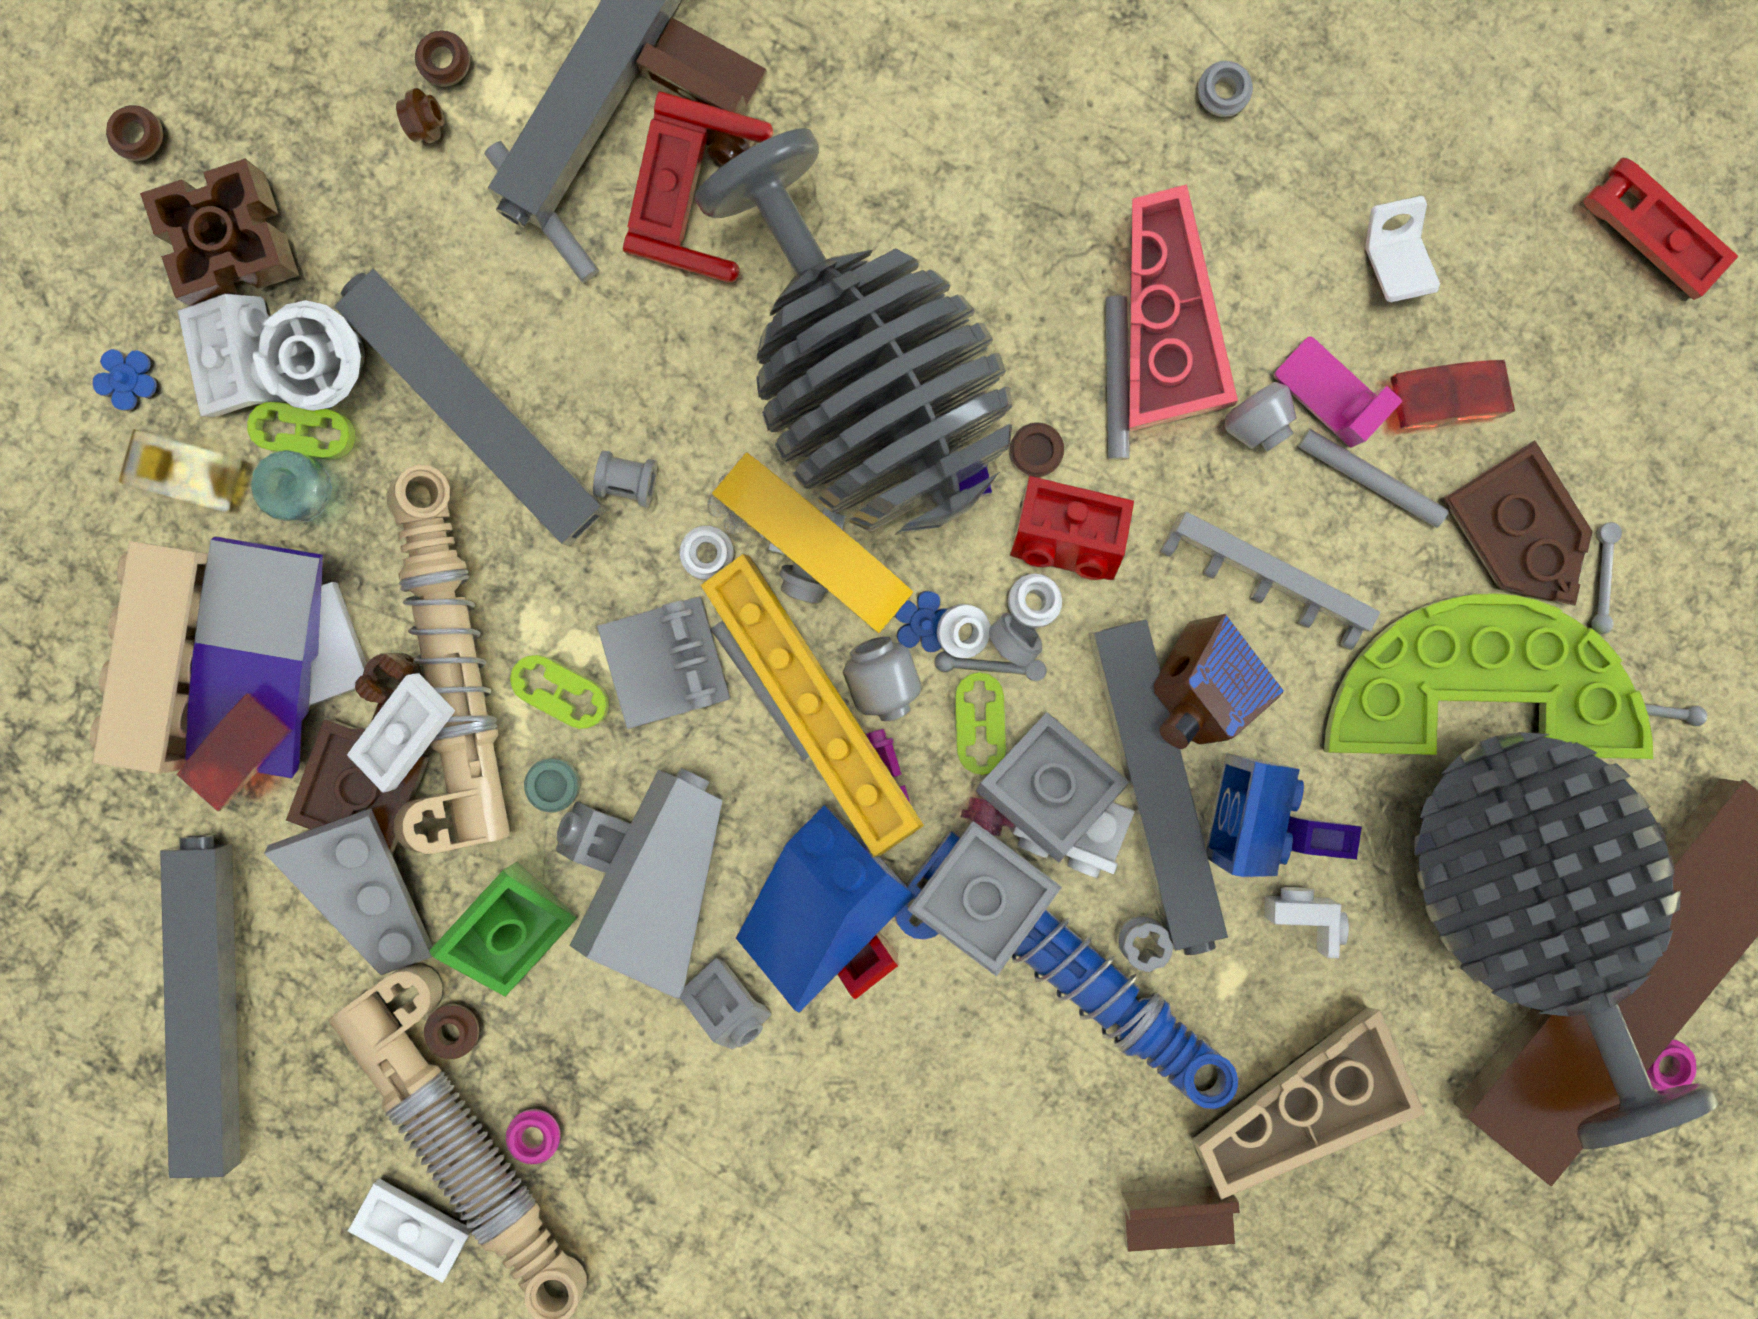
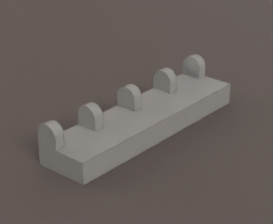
[1160,511,1381,650]

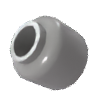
[843,637,922,721]

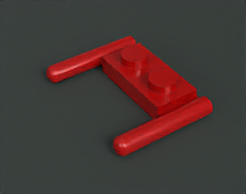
[623,91,773,283]

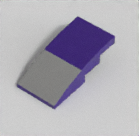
[185,536,323,778]

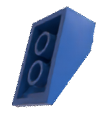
[1206,753,1304,877]
[736,805,915,1013]

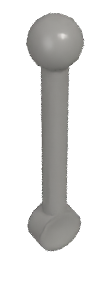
[1591,522,1622,634]
[935,651,1047,681]
[1645,704,1708,727]

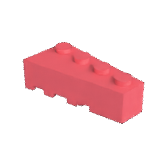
[1129,184,1238,432]

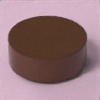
[1009,422,1064,478]

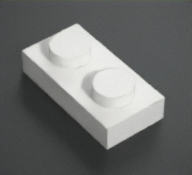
[347,673,455,793]
[348,1179,473,1283]

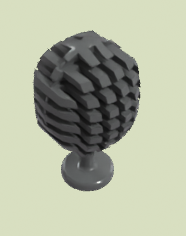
[695,128,1012,535]
[1415,732,1719,1149]

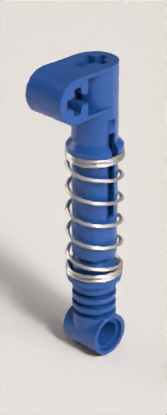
[894,831,1238,1109]

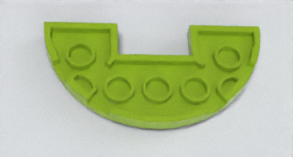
[1324,593,1653,759]

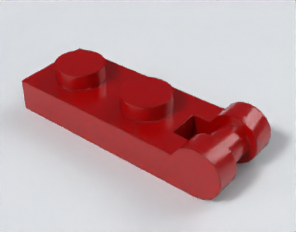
[1583,157,1739,300]

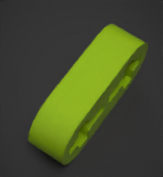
[247,402,356,460]
[510,655,610,729]
[955,672,1006,775]

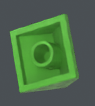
[429,861,577,997]

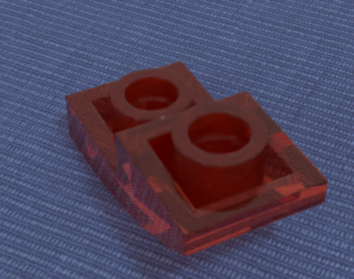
[1390,359,1515,429]
[176,693,293,812]

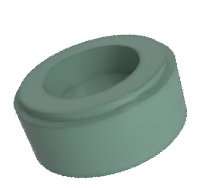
[524,758,580,813]

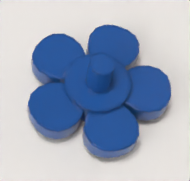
[92,349,157,411]
[895,591,948,652]

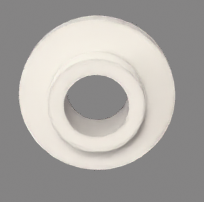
[680,526,734,580]
[1008,574,1062,628]
[937,604,990,658]

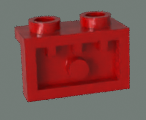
[1010,476,1134,580]

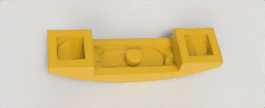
[712,452,913,634]

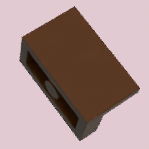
[636,18,767,115]
[1121,1186,1240,1252]

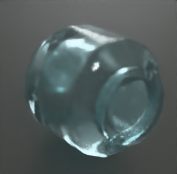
[251,450,332,523]

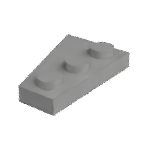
[264,808,433,975]

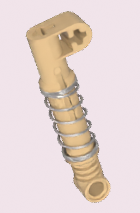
[387,464,511,854]

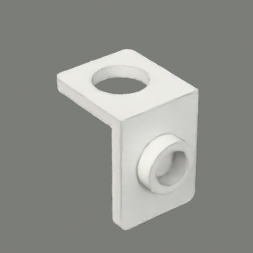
[1365,196,1440,302]

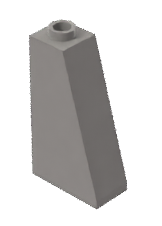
[569,768,722,999]

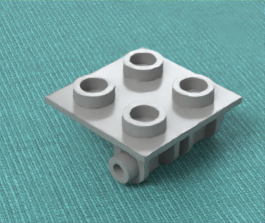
[597,596,730,729]

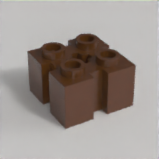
[140,158,299,306]

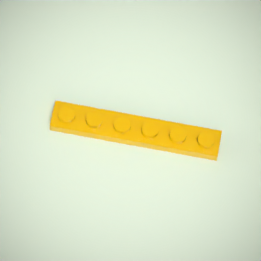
[701,554,924,857]

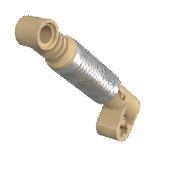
[327,964,587,1319]

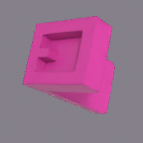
[1274,336,1403,448]

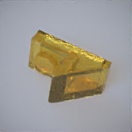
[118,429,242,512]

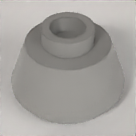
[1225,382,1297,452]

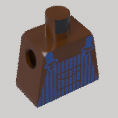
[1154,614,1284,749]

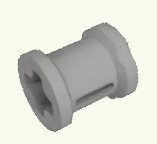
[593,450,658,508]
[1118,916,1173,972]

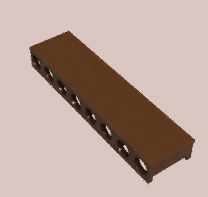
[1453,778,1758,1187]

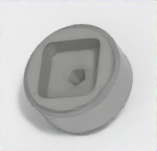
[989,613,1042,667]

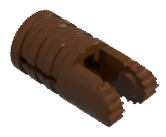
[355,653,424,703]

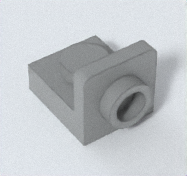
[556,802,631,873]
[680,958,771,1049]

